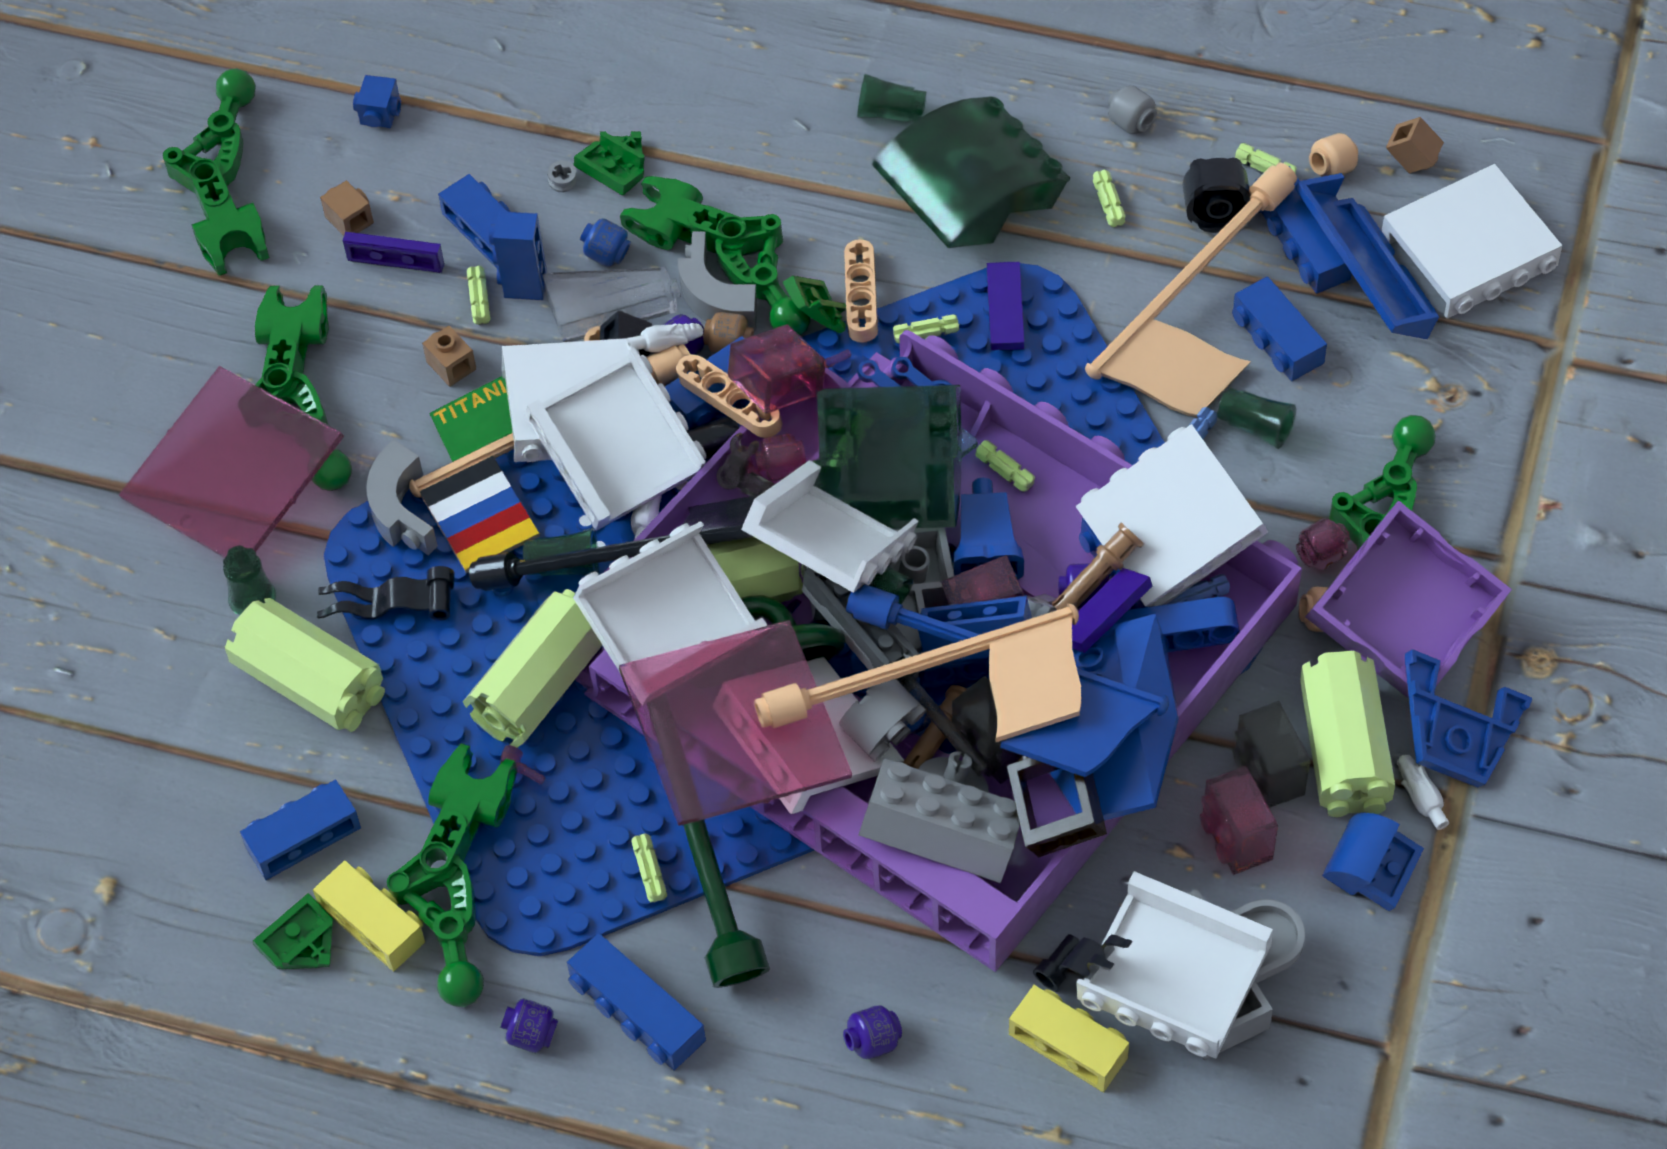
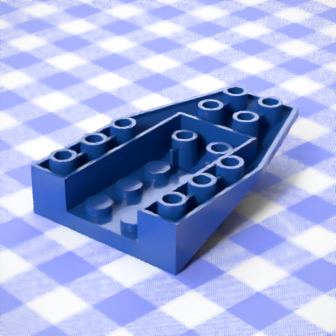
[1049,614,1179,821]

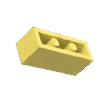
[313,860,425,972]
[1009,985,1129,1093]

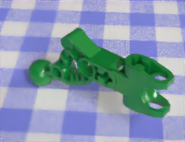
[163,68,270,276]
[620,176,811,338]
[239,285,352,491]
[1329,415,1436,550]
[387,743,518,1007]

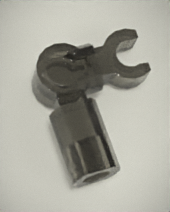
[716,432,775,497]

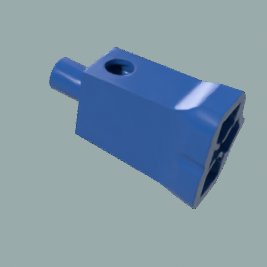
[954,477,1024,591]

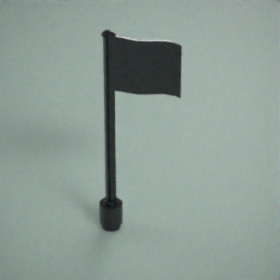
[469,495,759,591]

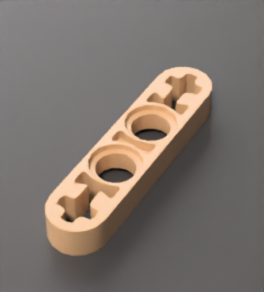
[844,239,878,343]
[676,355,782,438]

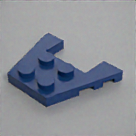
[1405,649,1532,788]

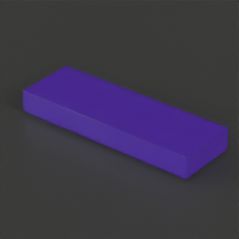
[342,231,445,273]
[987,262,1024,350]
[1072,568,1153,653]

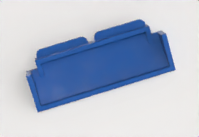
[1295,173,1439,339]

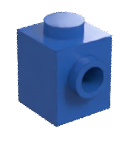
[353,75,401,128]

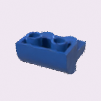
[1322,813,1424,911]

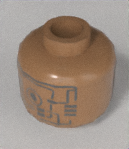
[703,312,754,354]

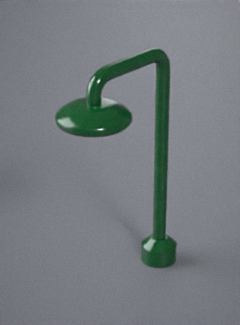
[646,595,845,988]

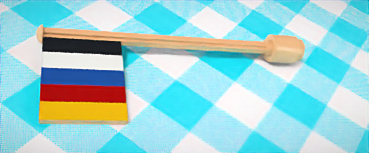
[409,344,690,573]

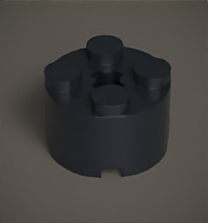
[1182,157,1251,233]

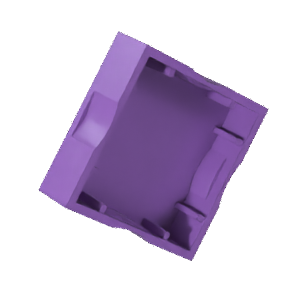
[1305,501,1512,699]

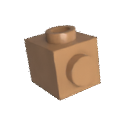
[1386,117,1444,174]
[320,180,374,236]
[422,326,476,387]

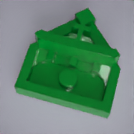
[573,131,645,196]
[782,275,846,333]
[253,893,333,969]

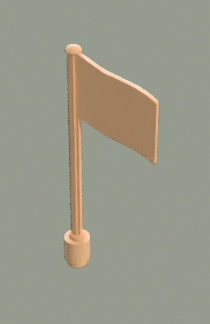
[1085,163,1297,418]
[754,604,1081,742]

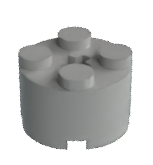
[839,679,927,762]

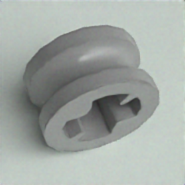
[547,160,577,192]

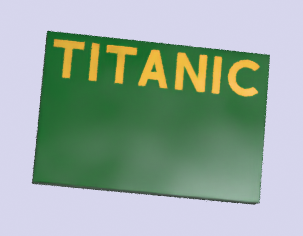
[429,376,513,462]

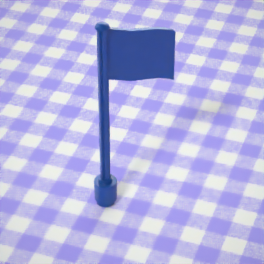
[846,584,1169,777]

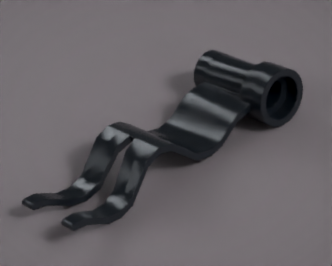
[317,566,455,620]
[1033,934,1133,990]

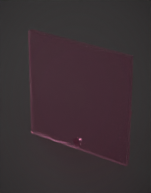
[119,366,344,569]
[619,620,852,826]

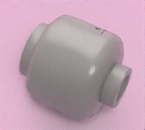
[1108,85,1157,133]

